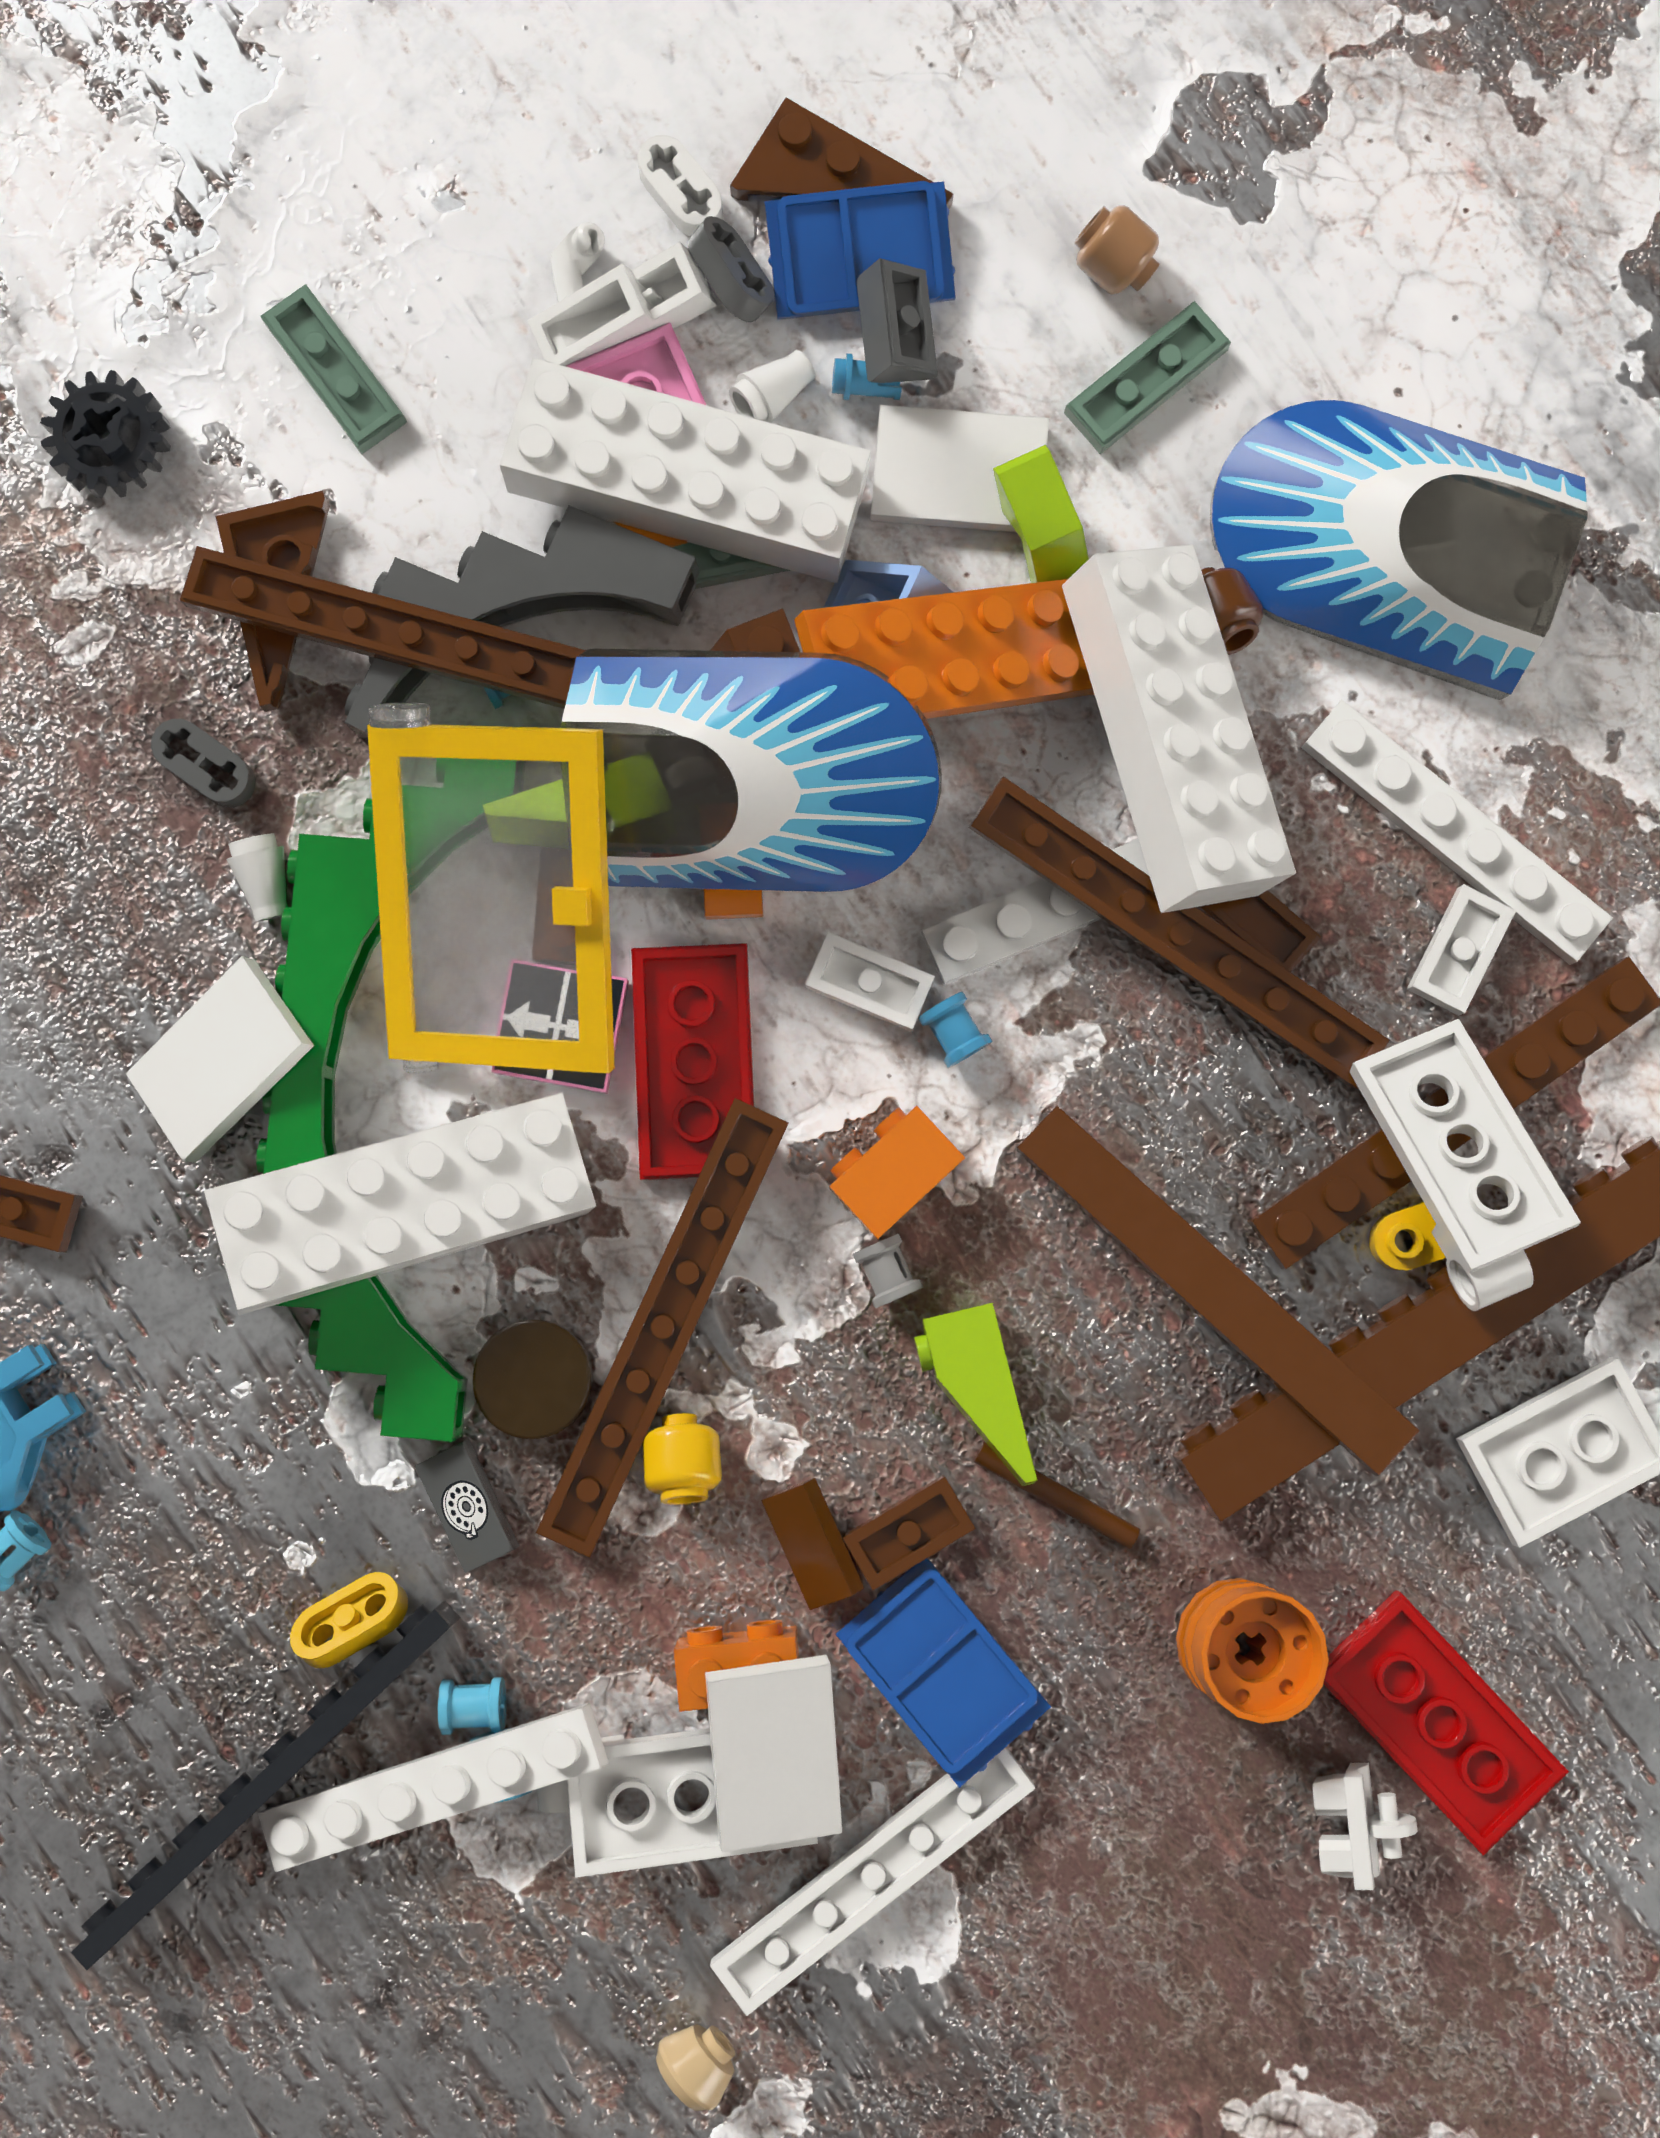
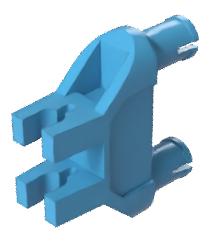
[0,1344,86,1511]

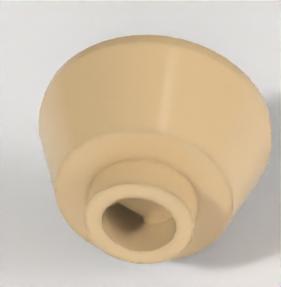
[656,2024,735,2111]

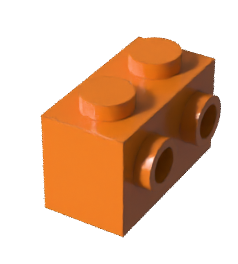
[829,1106,965,1240]
[674,1620,800,1712]

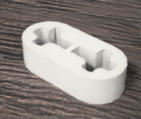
[637,135,723,236]

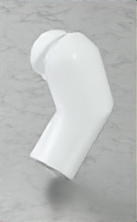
[551,222,605,302]

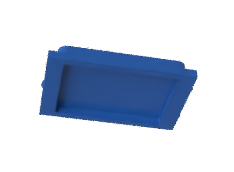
[765,181,956,320]
[836,1558,1051,1788]

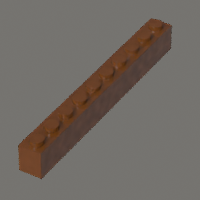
[1172,1136,1660,1522]

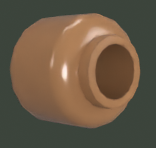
[1074,205,1160,295]

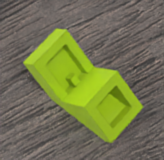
[993,445,1089,583]

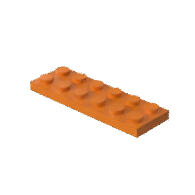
[794,579,1095,720]

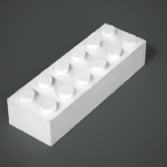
[500,358,871,583]
[1062,544,1296,913]
[204,1093,596,1315]

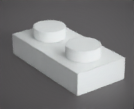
[1407,884,1516,1016]
[805,932,935,1032]

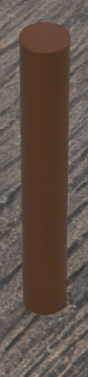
[973,1441,1141,1550]

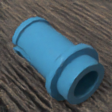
[832,353,902,400]

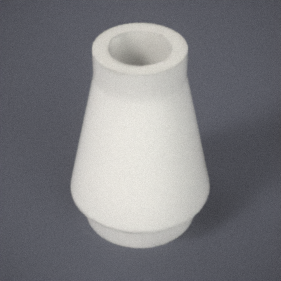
[729,350,815,423]
[226,833,288,922]

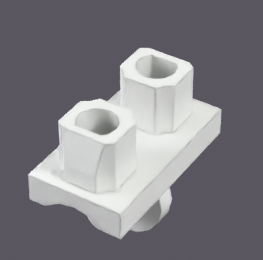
[1313,1763,1418,1890]

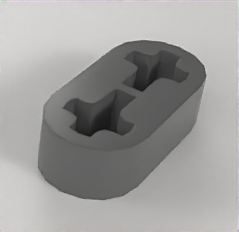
[687,216,775,322]
[151,719,256,808]

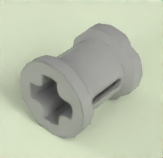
[853,1234,924,1309]

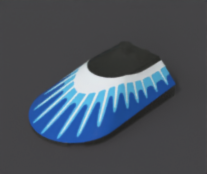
[1210,400,1588,700]
[560,648,942,892]

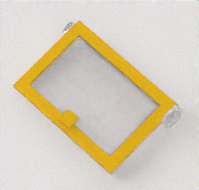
[367,703,615,1074]

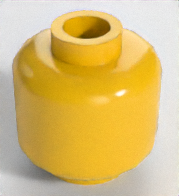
[642,1413,722,1505]

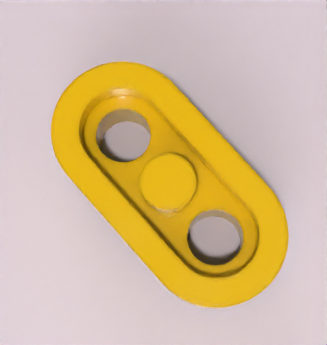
[1369,1202,1446,1270]
[290,1572,408,1669]

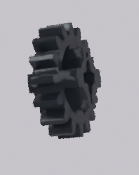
[40,370,171,499]

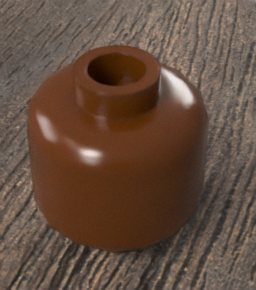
[1201,567,1264,655]

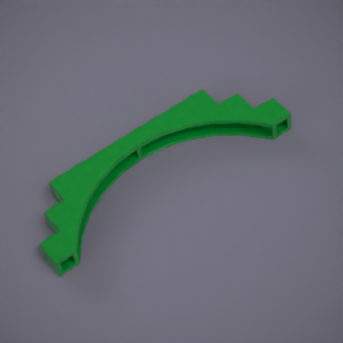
[256,758,527,1442]

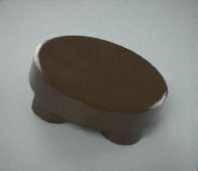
[472,1319,593,1439]

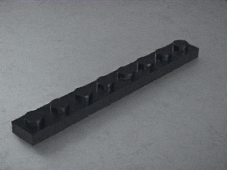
[71,1601,461,1971]

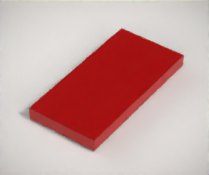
[631,943,754,1181]
[1323,1590,1569,1856]

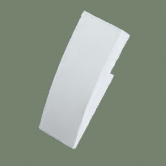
[528,241,717,366]

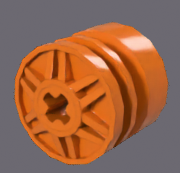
[1176,1578,1329,1724]

